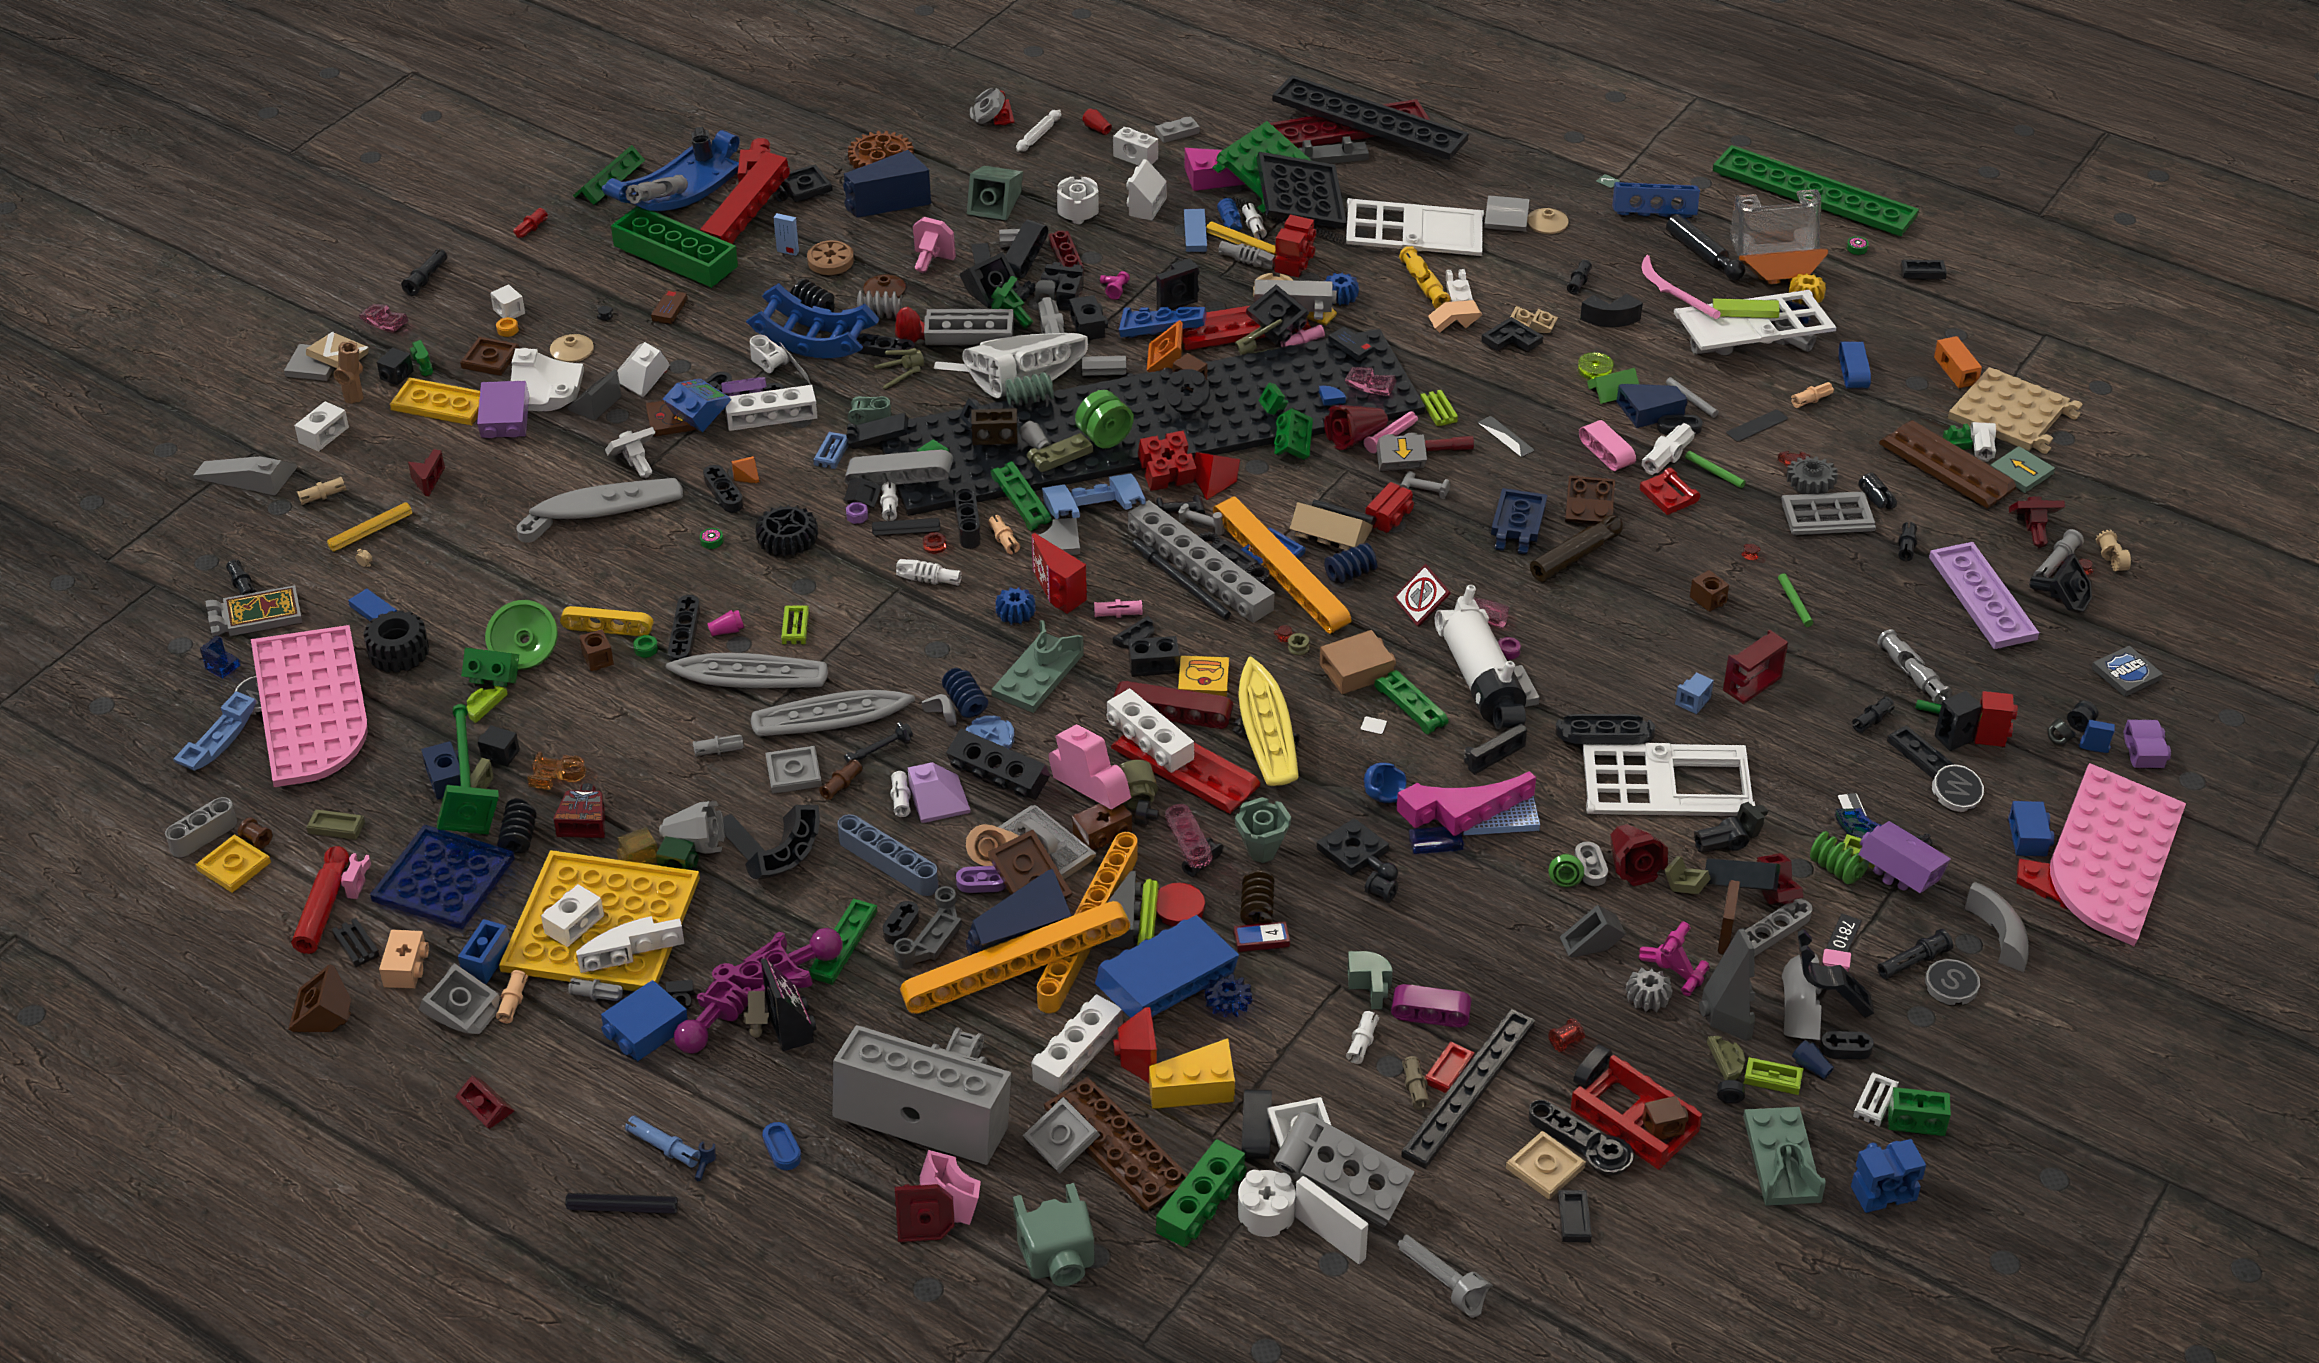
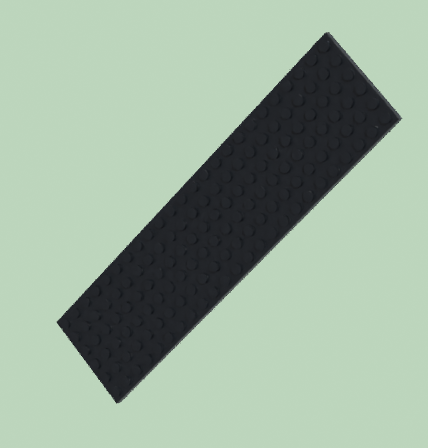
[879,329,1425,516]

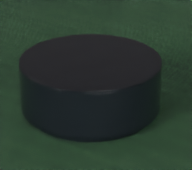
[1717,1080,1745,1104]

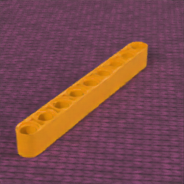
[1213,496,1351,634]
[1037,832,1138,1014]
[900,901,1130,1014]

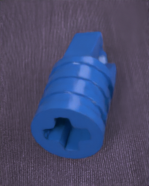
[1217,198,1242,232]

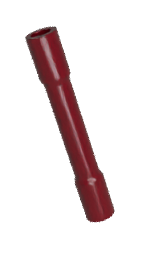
[1425,436,1474,451]

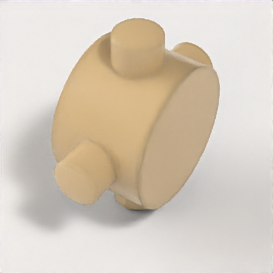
[355,549,373,567]

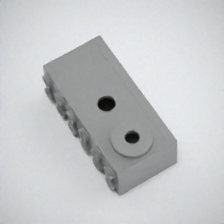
[832,1025,1011,1165]

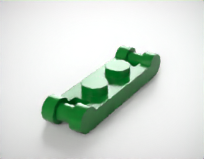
[991,461,1052,531]
[1374,670,1449,735]

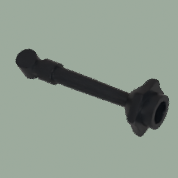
[844,721,913,763]

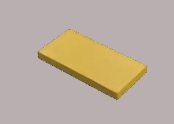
[390,378,480,426]

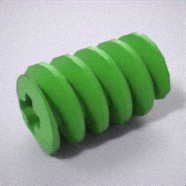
[1810,831,1869,885]

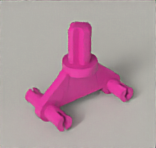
[1639,921,1710,996]

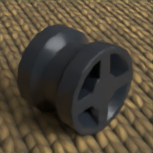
[2067,700,2099,732]

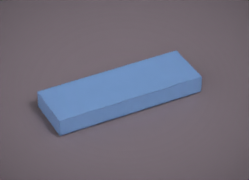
[1184,209,1207,252]

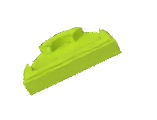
[467,686,508,723]

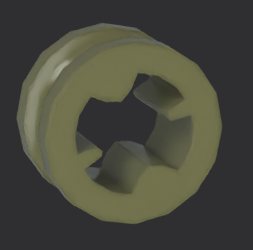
[1288,633,1310,656]

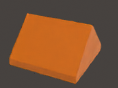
[1147,320,1183,372]

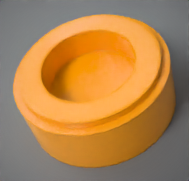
[496,317,519,337]

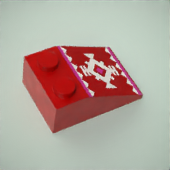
[1031,533,1087,614]

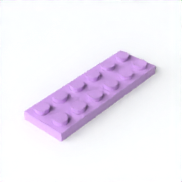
[1929,542,2039,649]

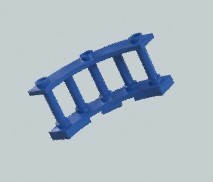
[746,283,879,358]

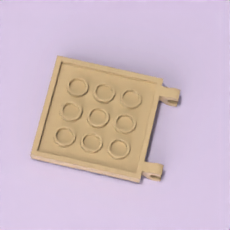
[1948,367,2083,454]

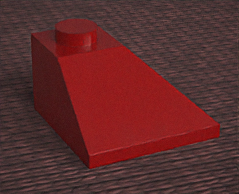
[1113,1007,1157,1083]

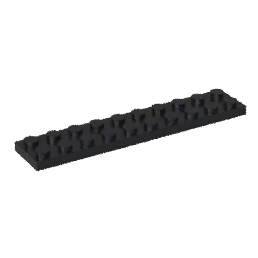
[1272,75,1469,160]

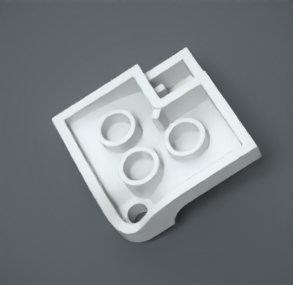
[511,348,584,411]

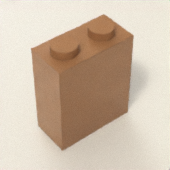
[1320,630,1396,694]

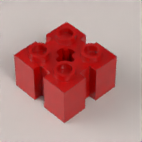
[1275,215,1316,278]
[1138,430,1196,491]

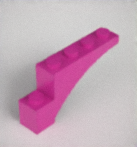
[1397,771,1536,836]

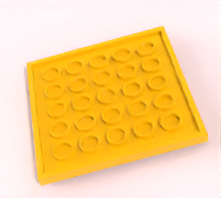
[499,850,700,991]

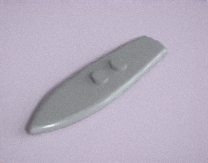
[529,478,683,519]
[666,653,828,688]
[751,690,915,736]

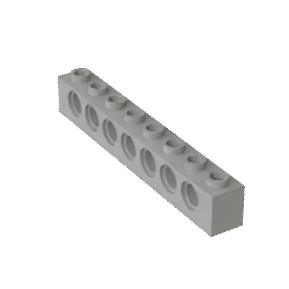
[1128,500,1275,623]

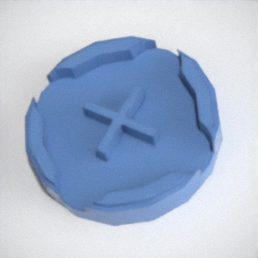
[966,715,1014,749]

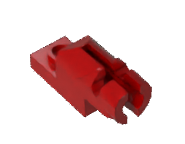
[738,138,771,183]

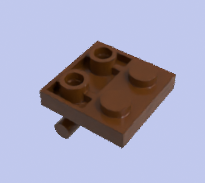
[1565,475,1615,524]

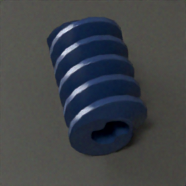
[1324,543,1377,583]
[942,668,988,718]

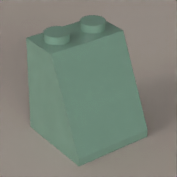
[967,166,1023,220]

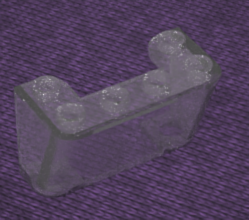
[1730,189,1821,256]

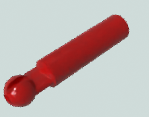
[291,846,350,954]

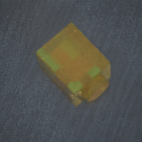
[616,827,658,864]

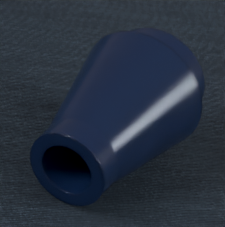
[1792,1040,1834,1079]

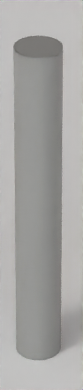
[1666,377,1719,418]

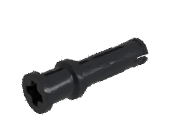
[401,249,447,296]
[1877,929,1953,979]

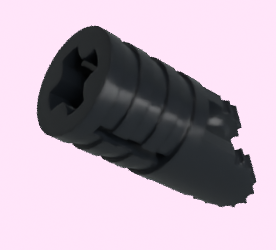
[1858,472,1897,509]

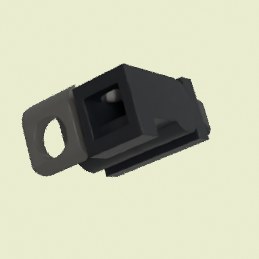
[1035,262,1084,311]

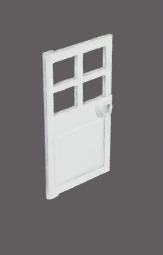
[1346,198,1484,256]
[1674,290,1836,350]

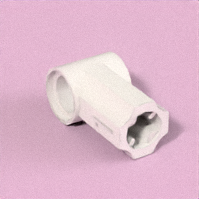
[1970,422,1996,462]

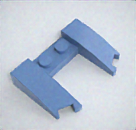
[1042,473,1146,519]

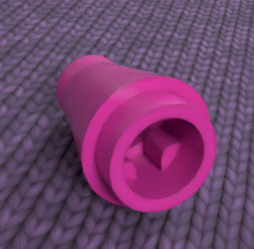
[707,610,745,637]

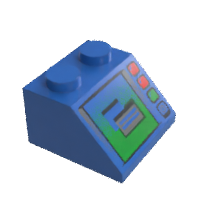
[663,379,731,433]

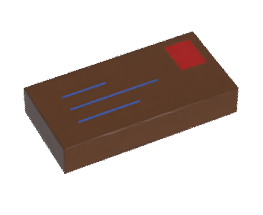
[651,290,688,324]

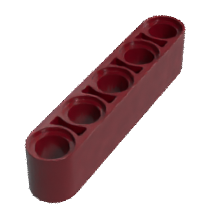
[1113,681,1234,729]

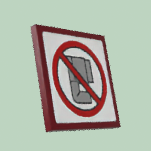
[1393,563,1451,627]

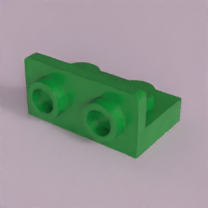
[1274,408,1313,460]

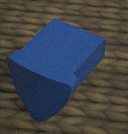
[2079,720,2115,753]

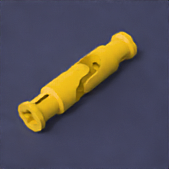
[1399,246,1451,309]

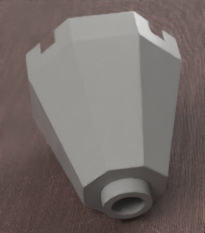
[659,801,725,854]

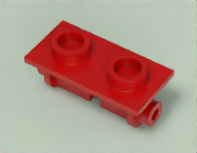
[993,90,1014,125]

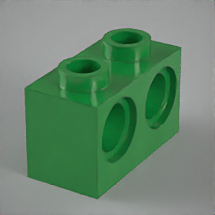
[1888,1087,1951,1136]

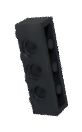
[946,729,1050,800]

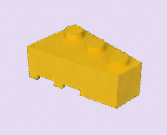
[1149,1038,1235,1109]

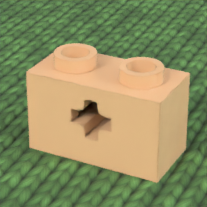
[379,930,429,989]

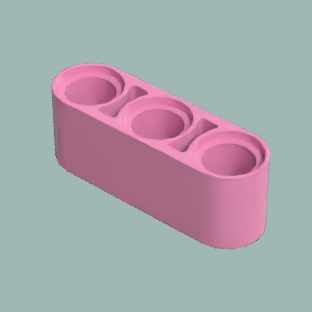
[1579,420,1636,471]

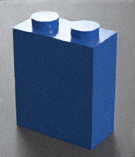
[601,980,688,1062]

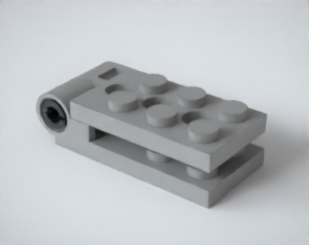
[1273,1112,1415,1228]

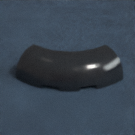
[745,805,820,879]

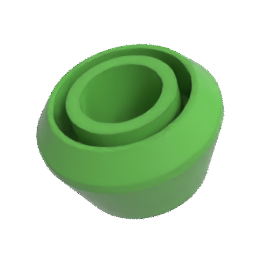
[1549,854,1584,888]

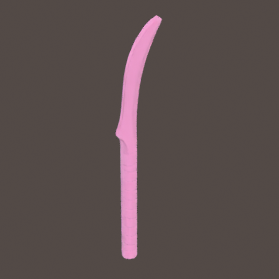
[1641,255,1721,319]

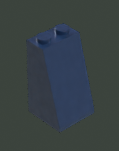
[843,150,931,218]
[966,869,1071,955]

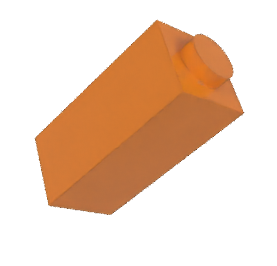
[1934,336,1982,388]

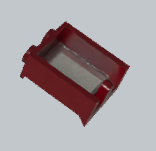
[1723,630,1788,704]

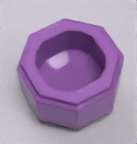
[846,502,868,524]

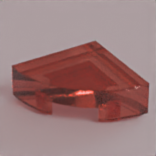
[1777,451,1811,467]

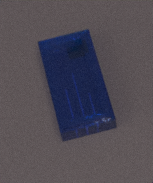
[1409,827,1464,854]

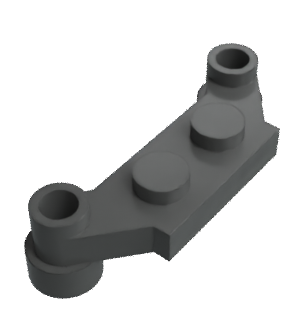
[894,886,962,970]

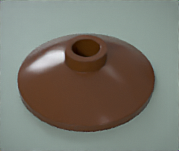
[863,274,906,298]

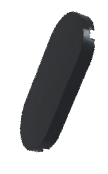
[1555,714,1655,744]

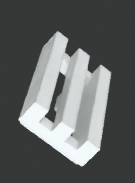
[1853,1072,1899,1127]

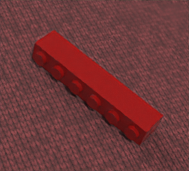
[700,151,790,244]

